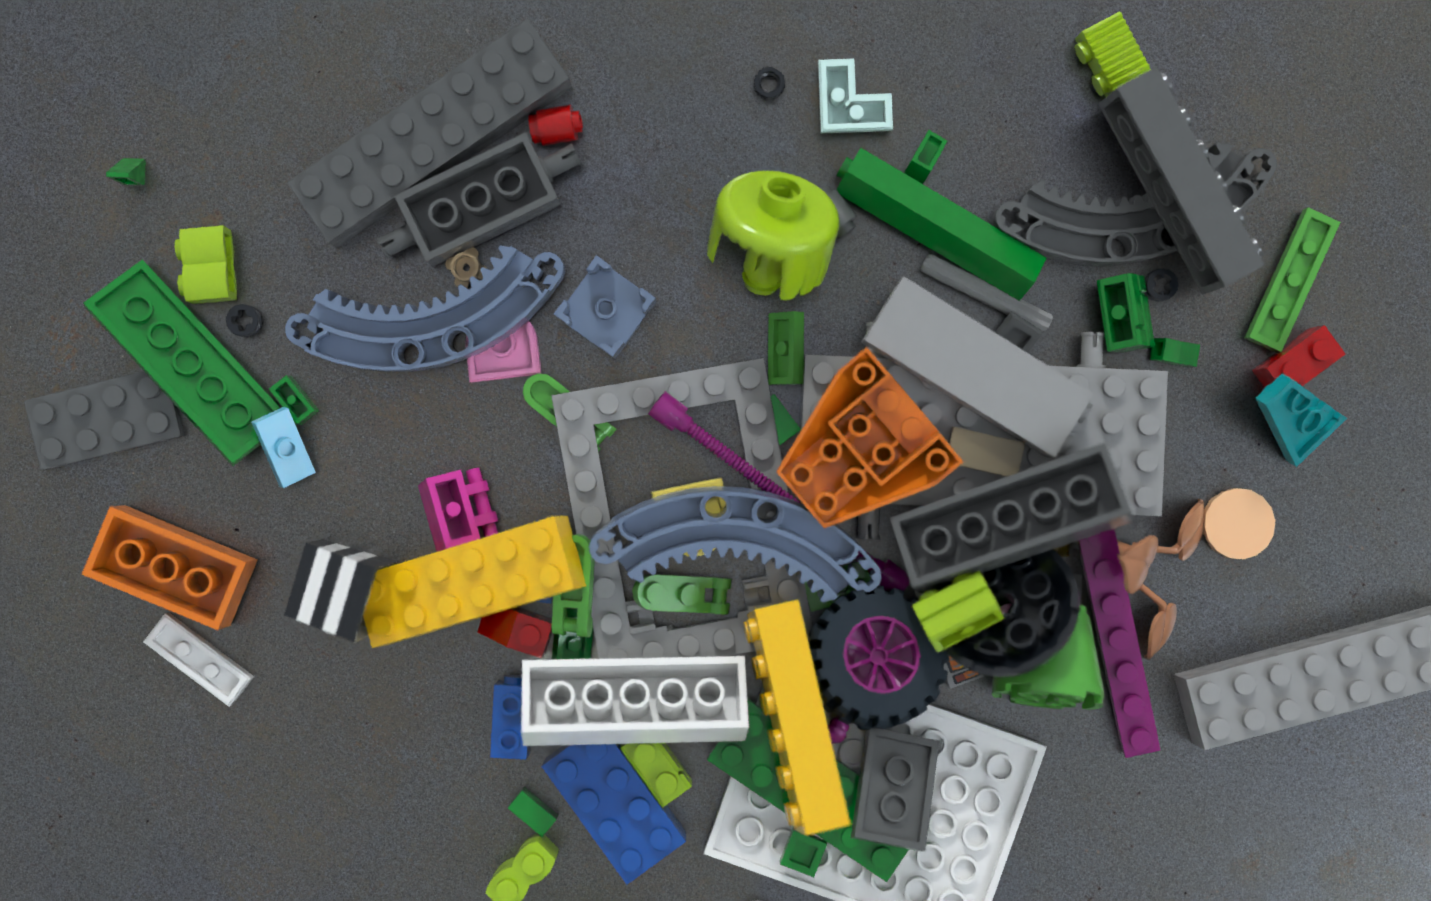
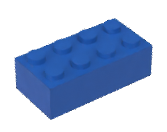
[541,744,686,884]

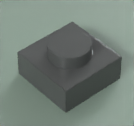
[995,311,1042,353]

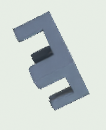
[554,255,656,359]

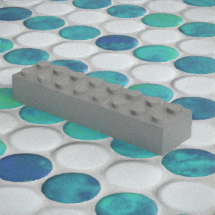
[1173,605,1431,750]

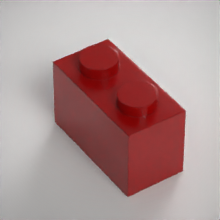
[1252,325,1346,388]

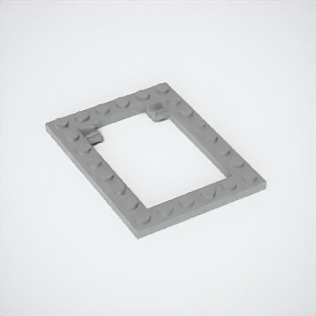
[551,358,812,659]

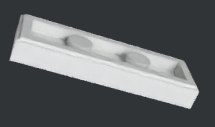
[143,612,254,707]

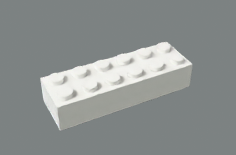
[522,656,749,746]

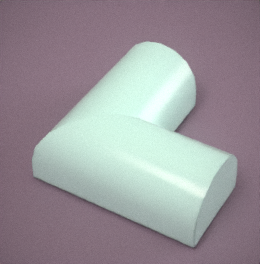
[818,59,893,133]

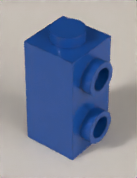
[490,675,531,760]

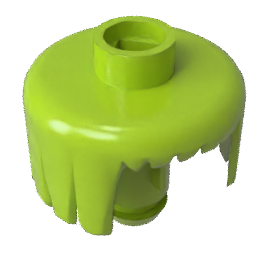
[707,170,839,300]

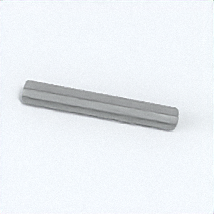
[920,254,1053,332]

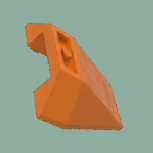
[776,347,963,528]

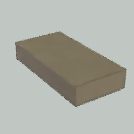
[948,427,1025,477]

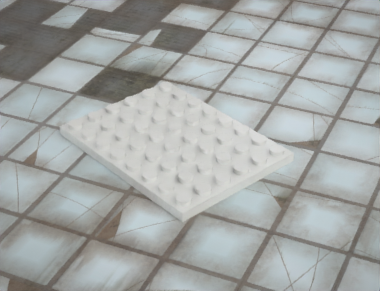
[704,685,1047,901]

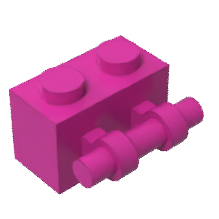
[418,468,499,552]

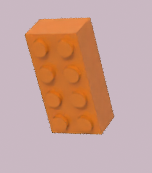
[82,505,258,630]

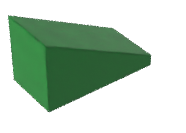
[904,130,947,184]
[106,158,145,185]
[770,394,801,446]

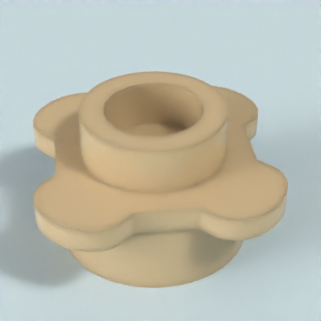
[446,247,487,288]

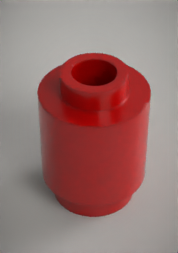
[528,104,583,146]

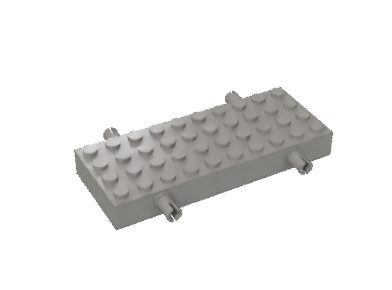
[796,322,1168,549]

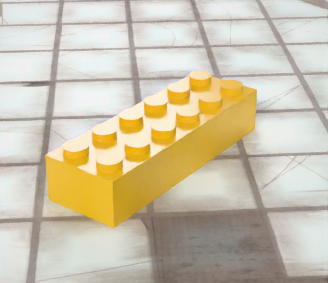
[363,516,586,648]
[743,600,850,835]

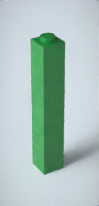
[836,148,1047,301]

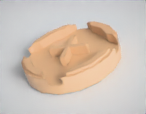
[1203,488,1275,559]

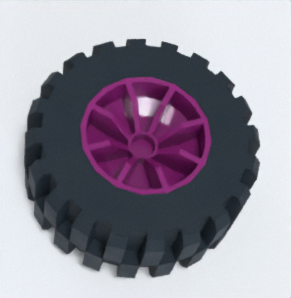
[808,586,949,730]

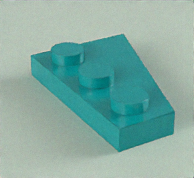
[1255,373,1347,467]

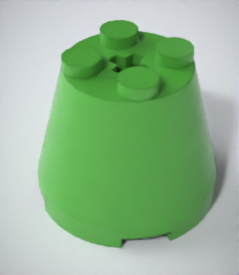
[991,605,1104,710]

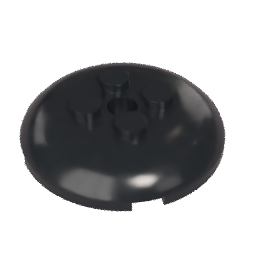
[936,549,1080,677]

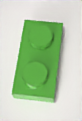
[768,311,804,385]

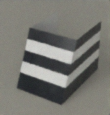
[284,539,397,643]

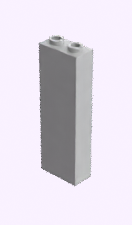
[861,276,1094,458]

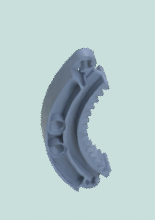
[285,245,565,372]
[589,486,881,603]

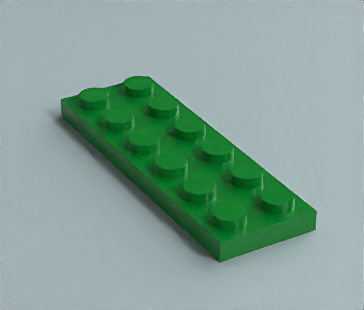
[83,259,280,466]
[707,698,909,882]

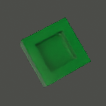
[779,828,827,878]

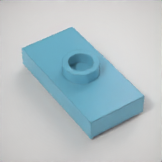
[251,407,316,488]

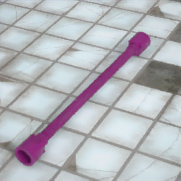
[648,391,910,592]

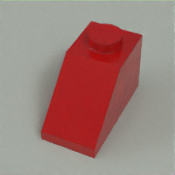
[477,607,552,658]

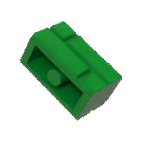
[1097,273,1155,353]

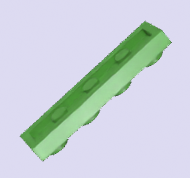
[1245,207,1341,353]

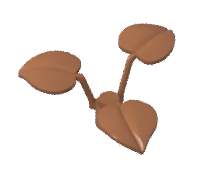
[1117,499,1205,660]

